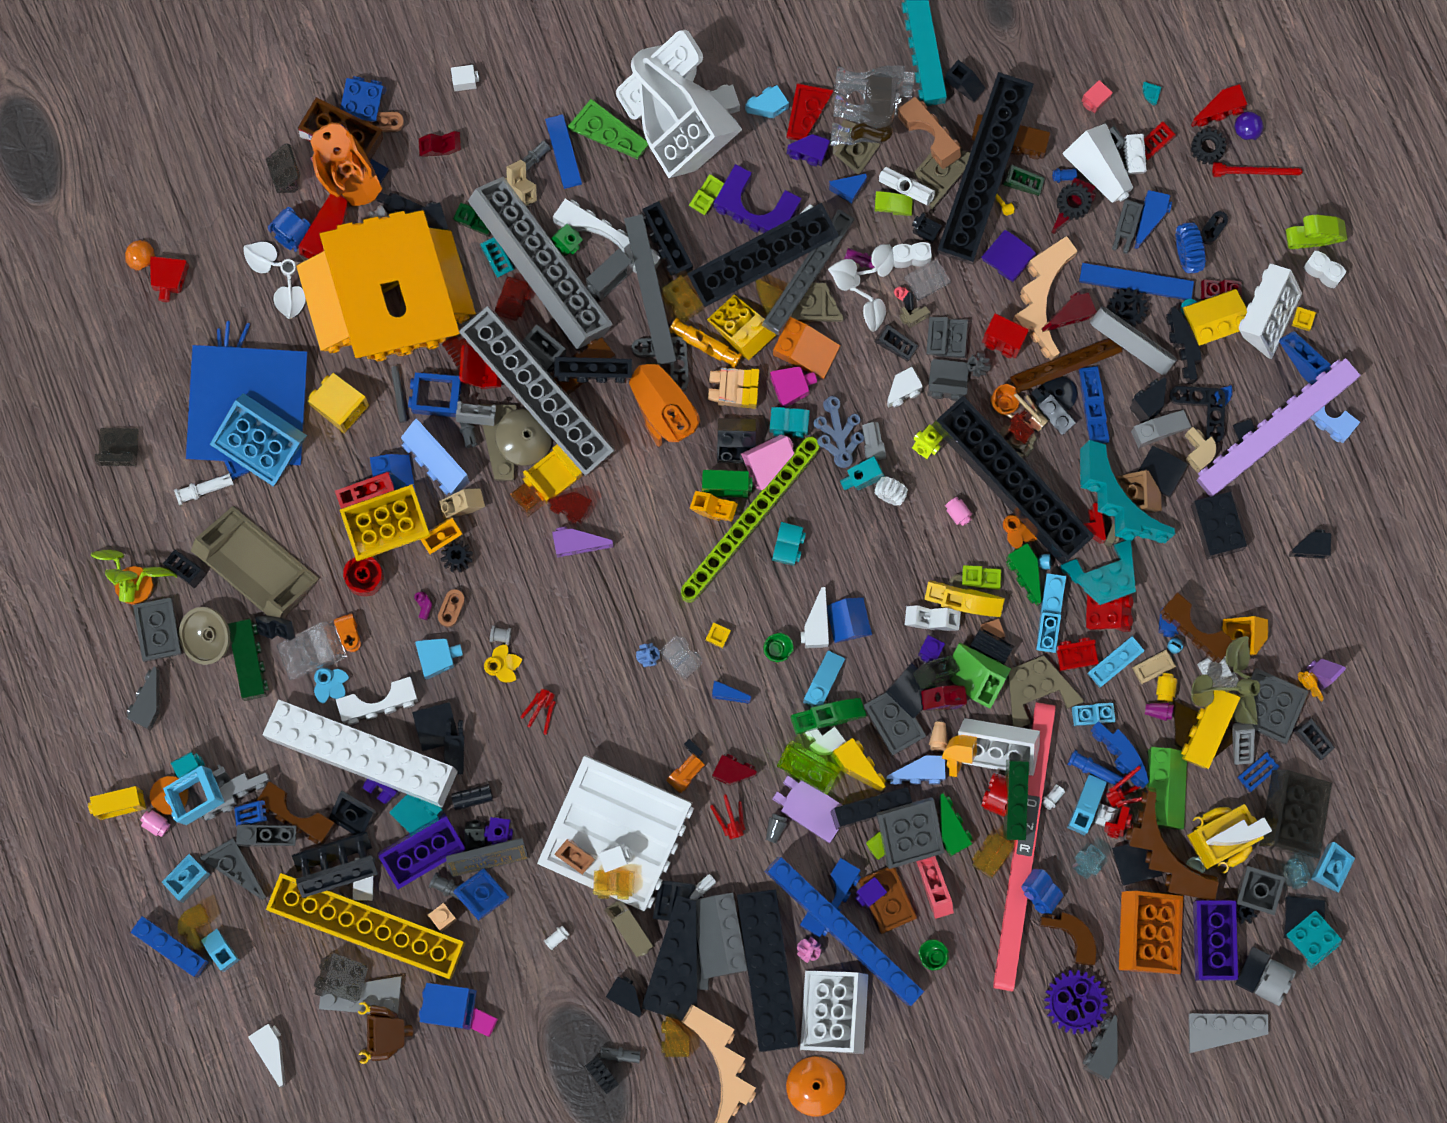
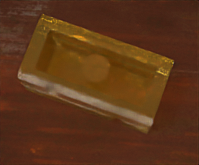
[971,833,1014,879]

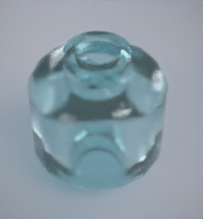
[1282,858,1310,889]

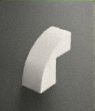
[905,605,961,631]

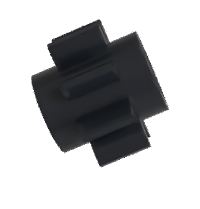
[1236,905,1257,924]

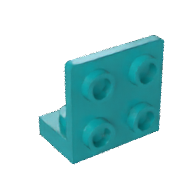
[389,794,444,833]
[1287,911,1342,969]

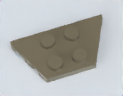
[914,149,970,210]
[784,283,843,322]

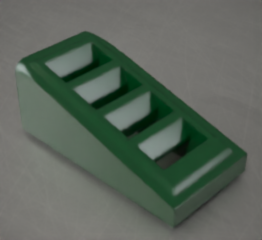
[1002,165,1045,196]

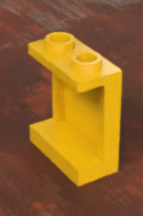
[523,444,583,504]

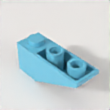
[1067,774,1107,836]

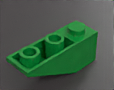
[1006,543,1041,607]
[939,793,973,857]

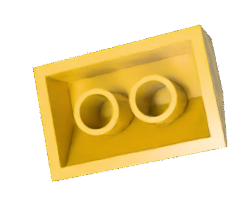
[1183,289,1247,346]

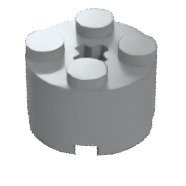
[1254,959,1296,1006]

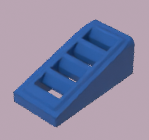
[712,681,751,704]

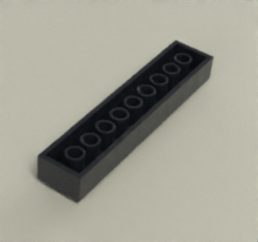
[937,72,1034,265]
[932,396,1094,565]

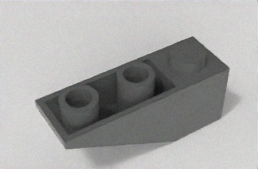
[126,667,160,731]
[236,825,296,847]

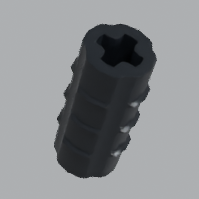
[451,784,493,811]

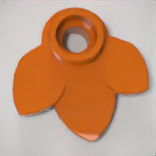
[1003,515,1037,549]

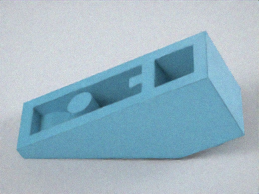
[803,651,845,707]

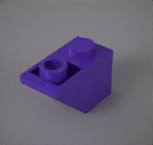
[787,134,830,166]

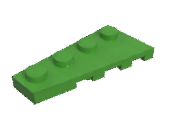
[568,99,649,159]

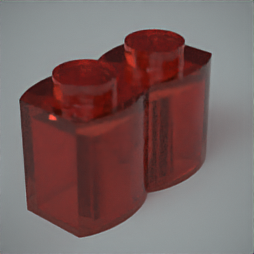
[495,276,532,321]

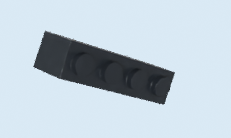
[830,787,912,830]

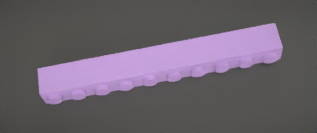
[1196,358,1361,497]

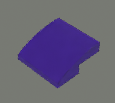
[981,230,1036,282]

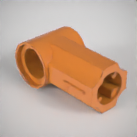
[666,754,705,794]

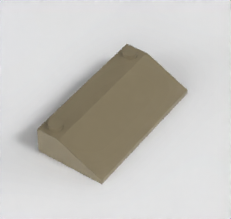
[191,506,319,618]

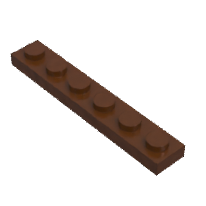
[1010,338,1123,393]

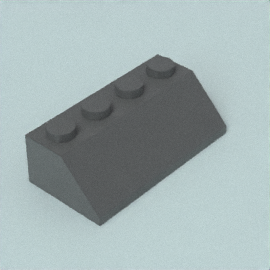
[696,893,747,979]

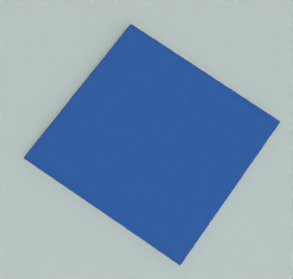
[186,345,307,465]

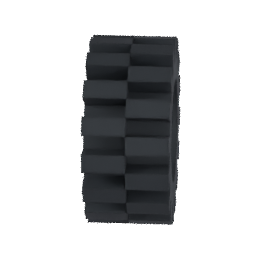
[1191,128,1226,165]
[1057,183,1092,220]
[585,1056,619,1094]

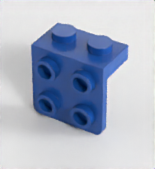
[340,76,386,122]

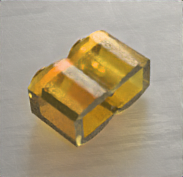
[593,870,635,900]

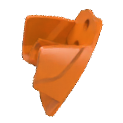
[310,122,382,206]
[629,364,700,447]

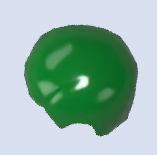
[763,633,794,663]
[918,939,950,971]

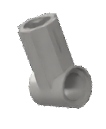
[862,422,886,460]

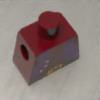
[921,686,967,711]

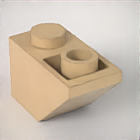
[439,489,485,519]

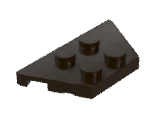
[1173,701,1233,758]

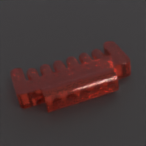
[442,336,469,370]

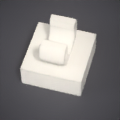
[1094,804,1119,827]

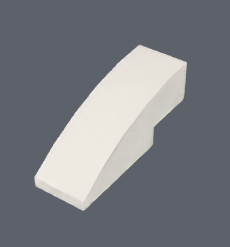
[1206,818,1272,846]

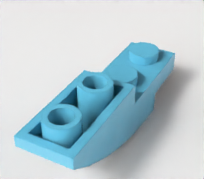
[1036,573,1066,653]

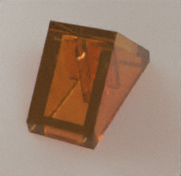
[510,483,543,517]

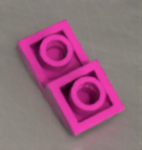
[471,1007,498,1037]

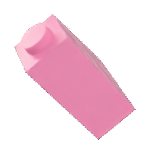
[741,435,794,490]

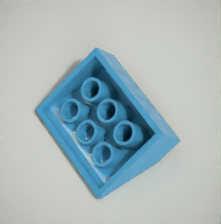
[210,393,307,487]

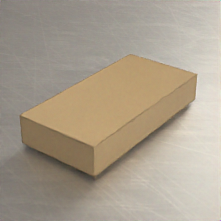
[1132,649,1176,685]

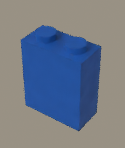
[419,983,477,1030]

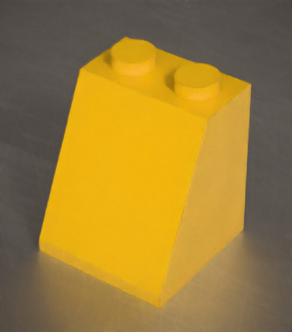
[308,373,369,434]

